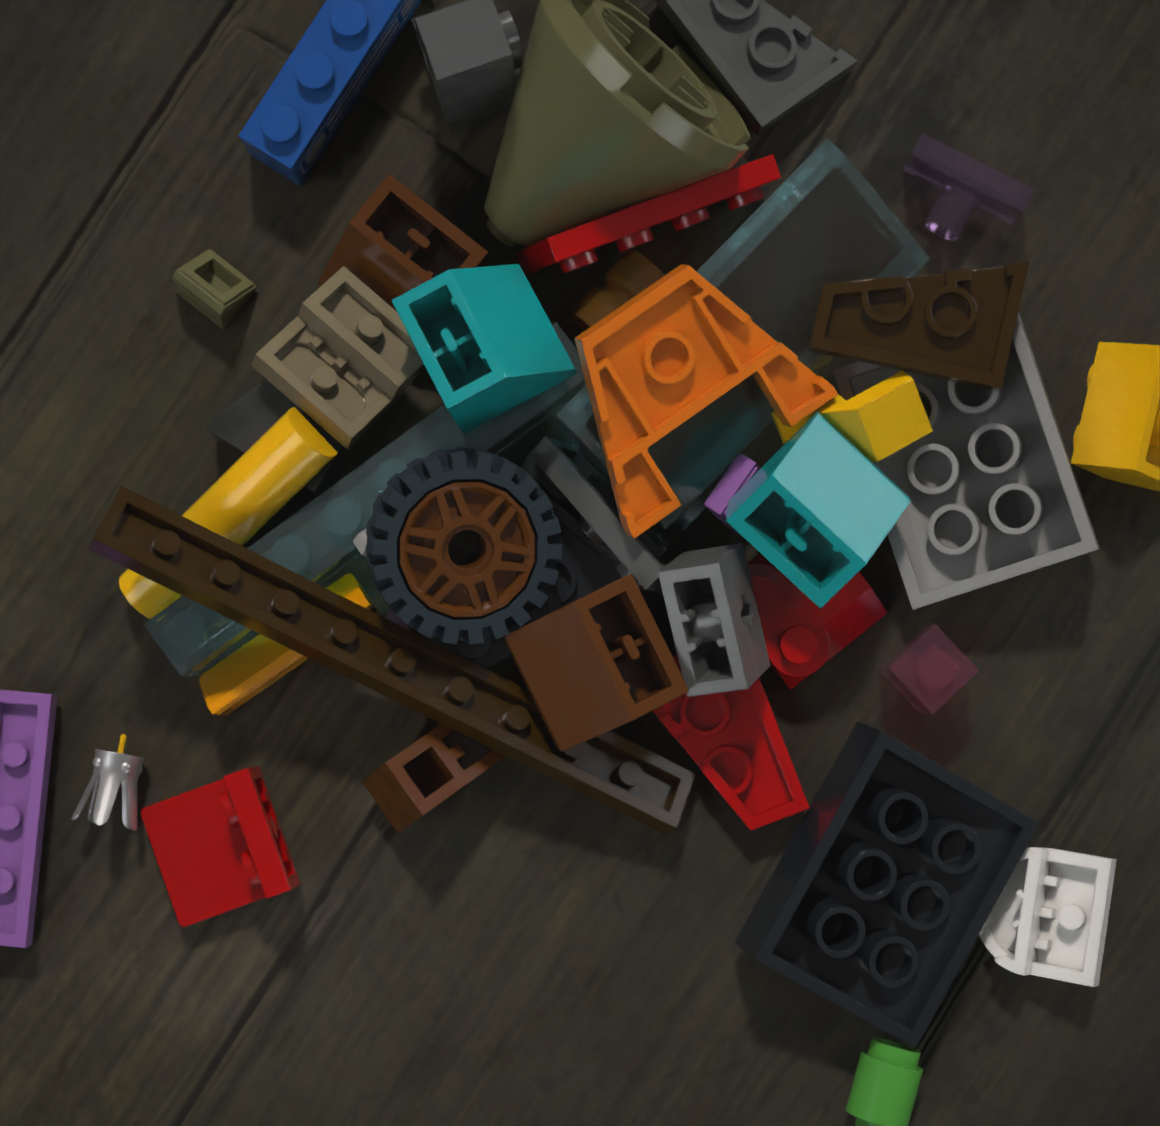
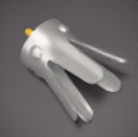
[71,734,145,831]

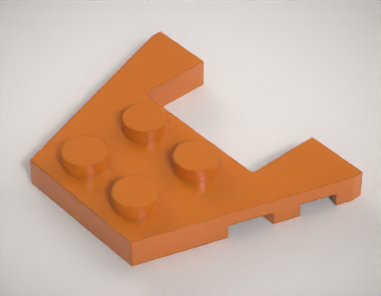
[574,264,838,539]

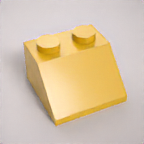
[1071,342,1160,492]

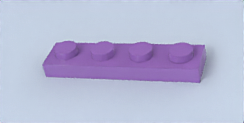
[0,689,58,948]

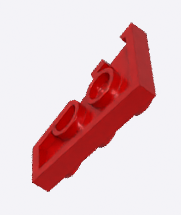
[653,655,810,831]

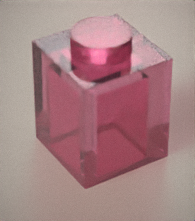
[879,624,979,715]

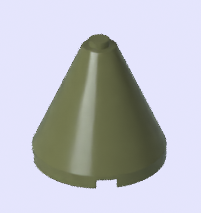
[484,0,751,247]

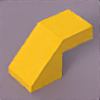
[771,370,933,462]

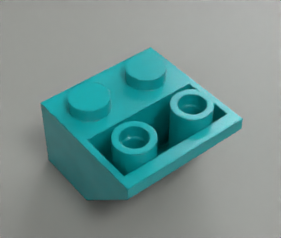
[391,264,578,434]
[726,411,911,609]

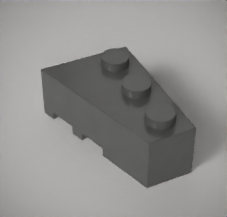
[410,0,523,132]

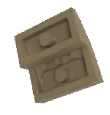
[252,266,425,449]

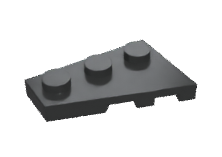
[654,0,858,136]
[529,436,671,594]

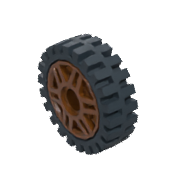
[365,448,563,645]

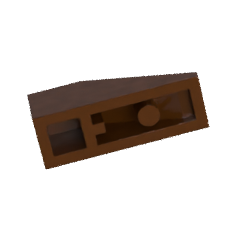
[362,670,528,834]

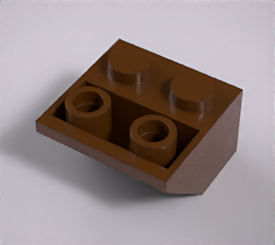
[317,174,491,311]
[502,573,689,752]

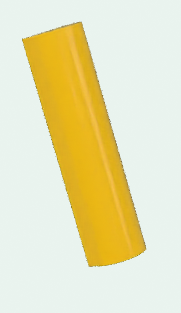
[119,407,338,622]

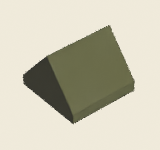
[172,249,257,330]

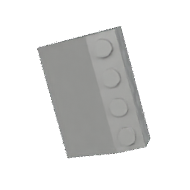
[832,312,1100,610]

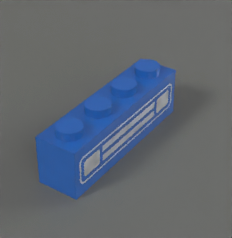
[238,0,422,187]

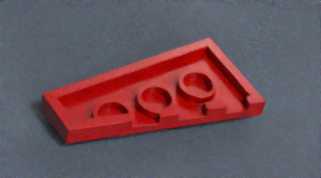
[514,154,782,276]

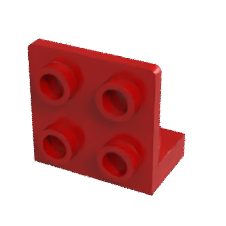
[141,766,301,927]

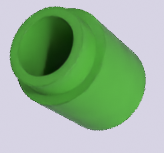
[845,1037,923,1126]

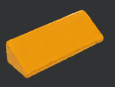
[199,573,377,716]

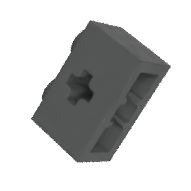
[658,543,770,697]

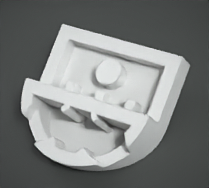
[978,847,1117,987]

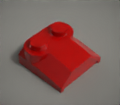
[748,554,887,690]

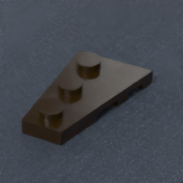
[809,261,1030,392]

